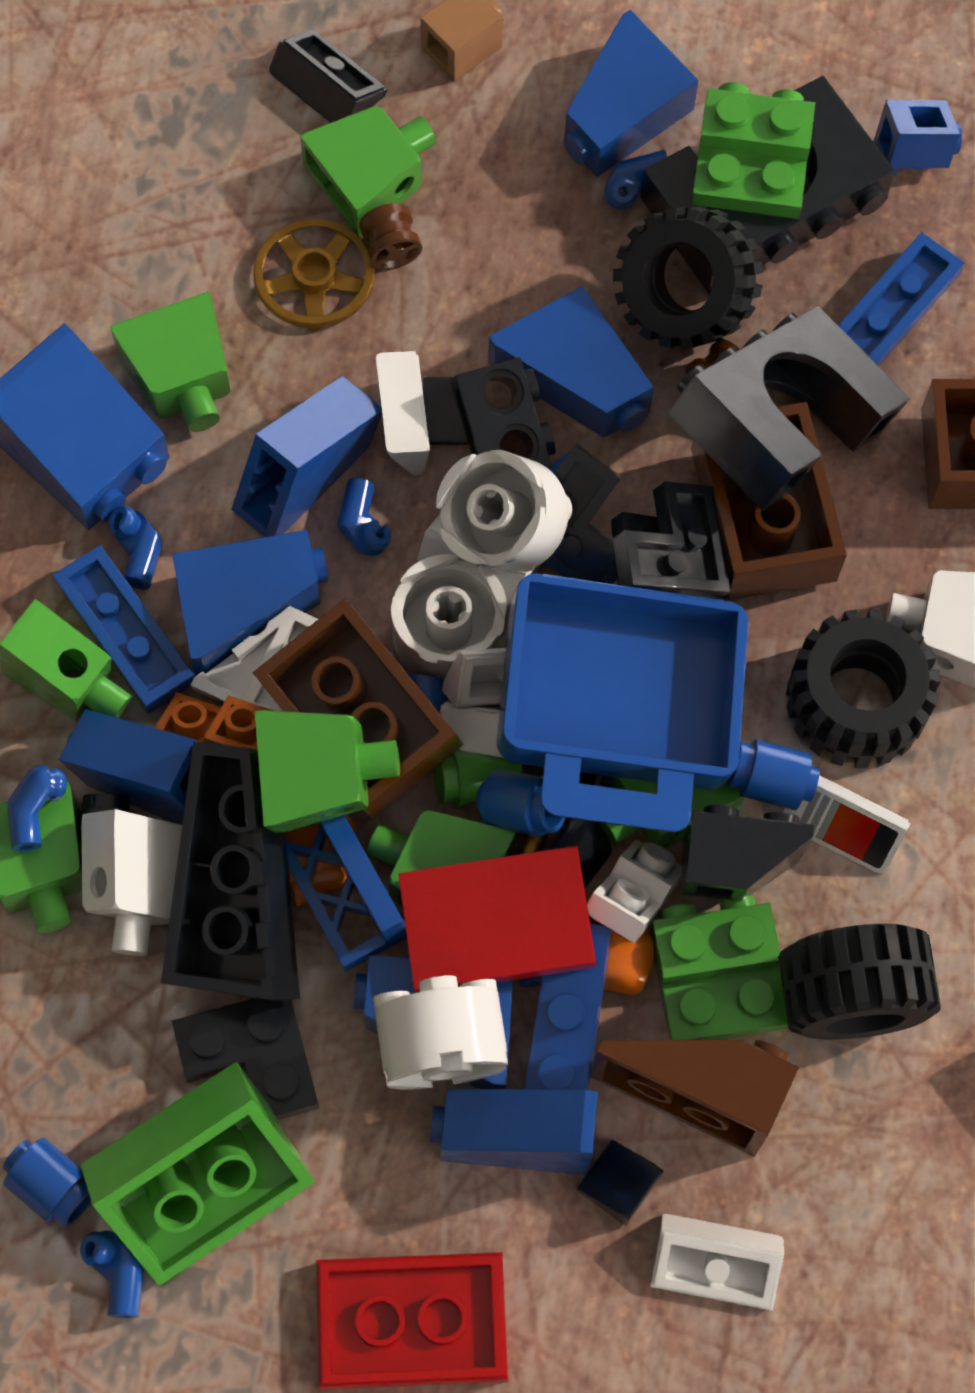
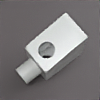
[885,570,975,688]
[81,809,182,956]

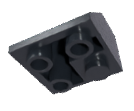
[681,805,814,901]

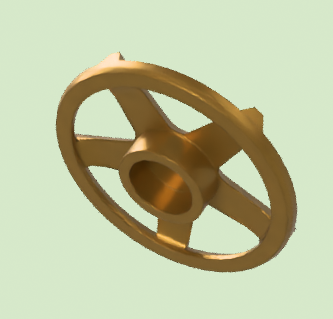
[253,219,375,331]

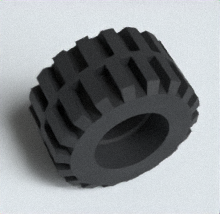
[613,206,764,349]
[786,609,940,768]
[778,924,941,1040]

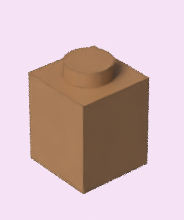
[420,0,504,82]

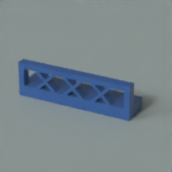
[284,815,407,972]

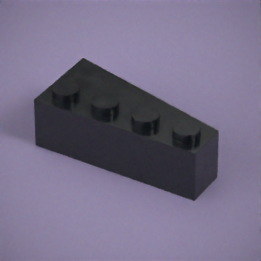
[161,741,300,1000]

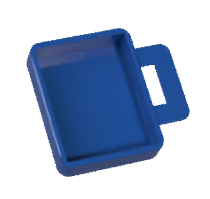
[496,573,748,832]

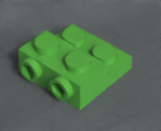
[691,82,816,219]
[649,895,789,1040]

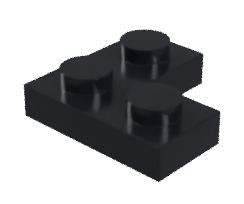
[543,443,622,584]
[613,481,731,600]
[172,998,320,1120]

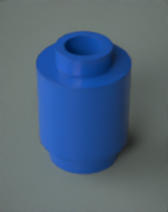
[727,739,820,811]
[477,769,566,836]
[3,1138,91,1229]

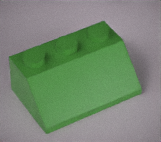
[80,1062,315,1286]

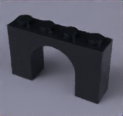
[640,75,895,294]
[668,306,910,511]

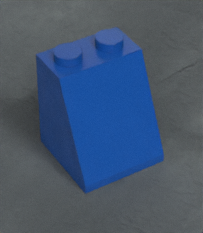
[0,323,170,530]

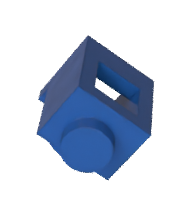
[873,100,962,176]

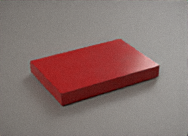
[398,846,597,993]
[316,1252,508,1390]

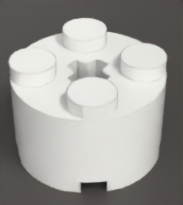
[436,450,572,572]
[391,554,507,680]
[373,976,508,1089]

